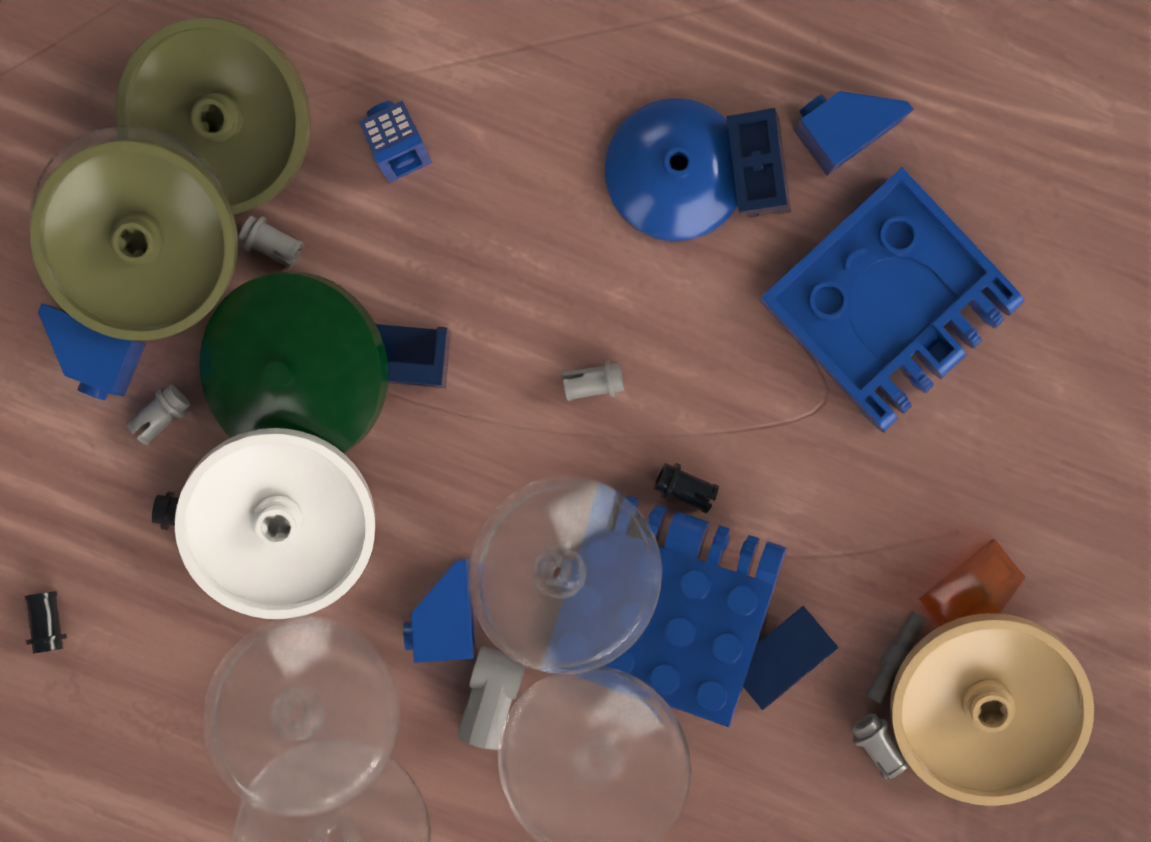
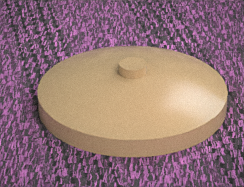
[890,613,1094,806]

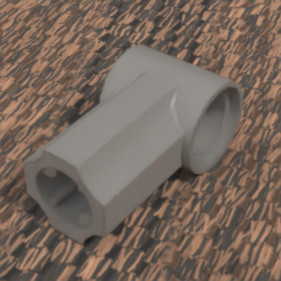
[457,645,528,750]

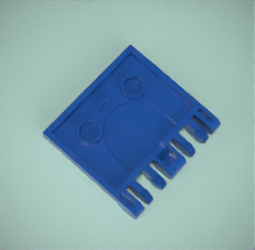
[759,167,1024,433]
[544,487,787,727]

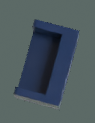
[376,324,451,388]

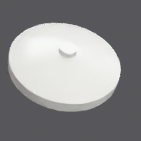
[175,428,375,619]

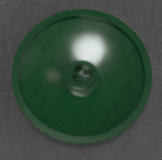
[200,271,388,453]

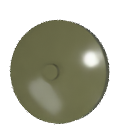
[116,17,311,215]
[30,139,238,341]

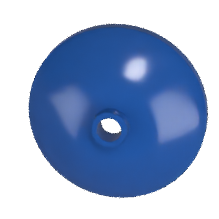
[605,98,738,242]

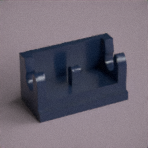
[726,108,791,217]
[743,606,839,710]

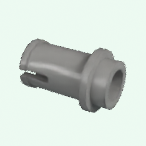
[238,216,304,270]
[563,360,625,401]
[126,385,190,445]
[851,714,909,779]

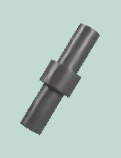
[865,610,929,705]

